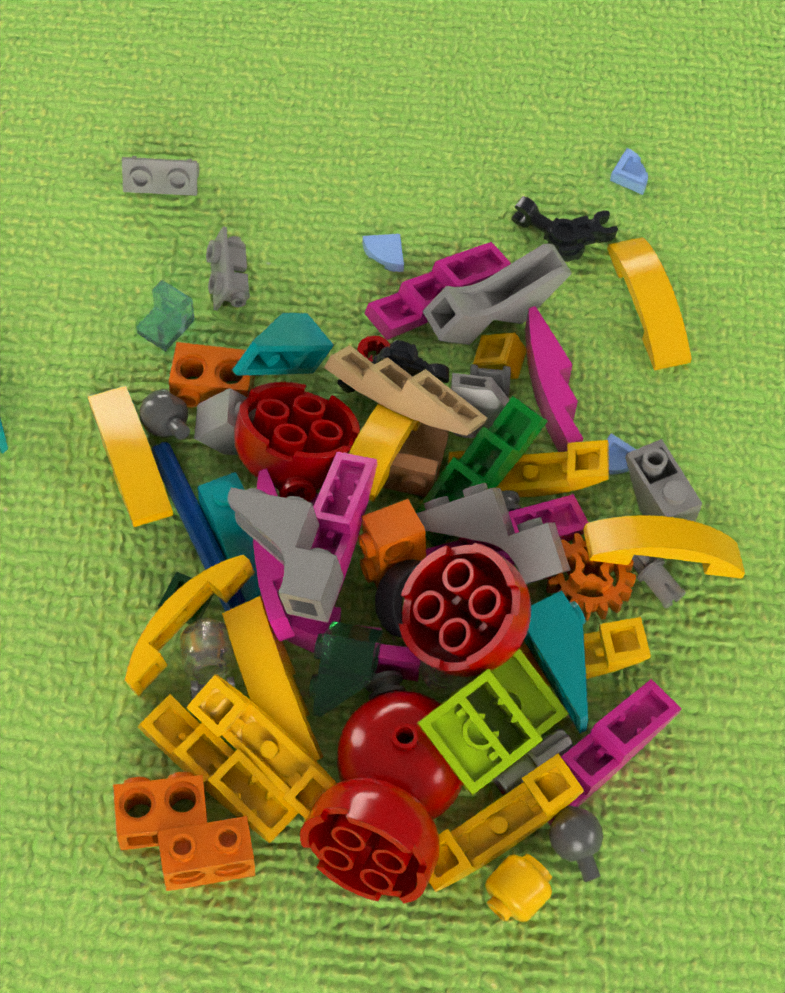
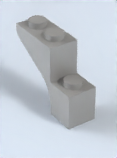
[422,244,572,345]
[417,483,570,584]
[228,487,344,622]

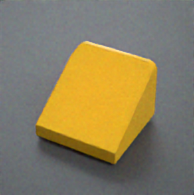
[473,332,526,379]

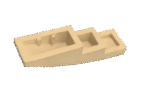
[324,345,488,436]

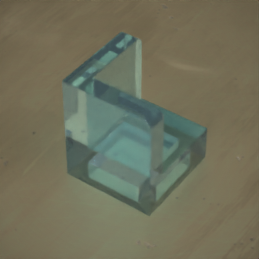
[136,280,194,352]

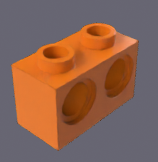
[169,342,255,408]
[358,499,426,588]
[113,772,208,850]
[157,816,255,891]

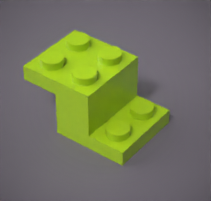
[417,649,569,795]

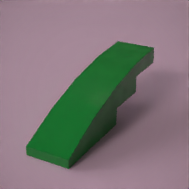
[415,396,548,546]

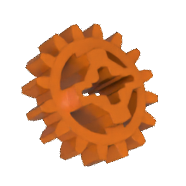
[546,533,636,621]

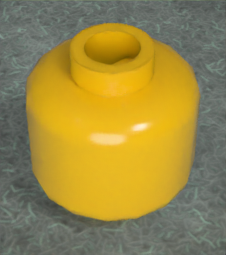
[485,853,552,922]

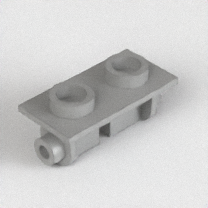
[122,156,199,196]
[206,226,250,311]

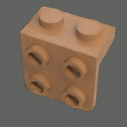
[382,423,449,497]

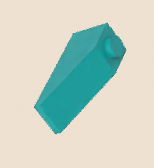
[232,313,334,376]
[198,472,262,602]
[524,590,588,734]

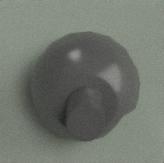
[140,389,190,440]
[549,806,603,882]

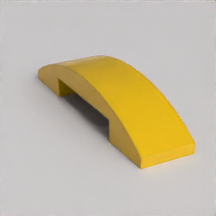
[607,237,692,371]
[349,403,421,502]
[448,440,609,497]
[583,515,745,579]
[125,555,254,696]
[519,617,651,686]
[186,674,337,819]
[429,753,584,892]

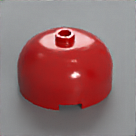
[234,382,360,490]
[399,543,531,677]
[337,691,463,819]
[300,778,440,904]

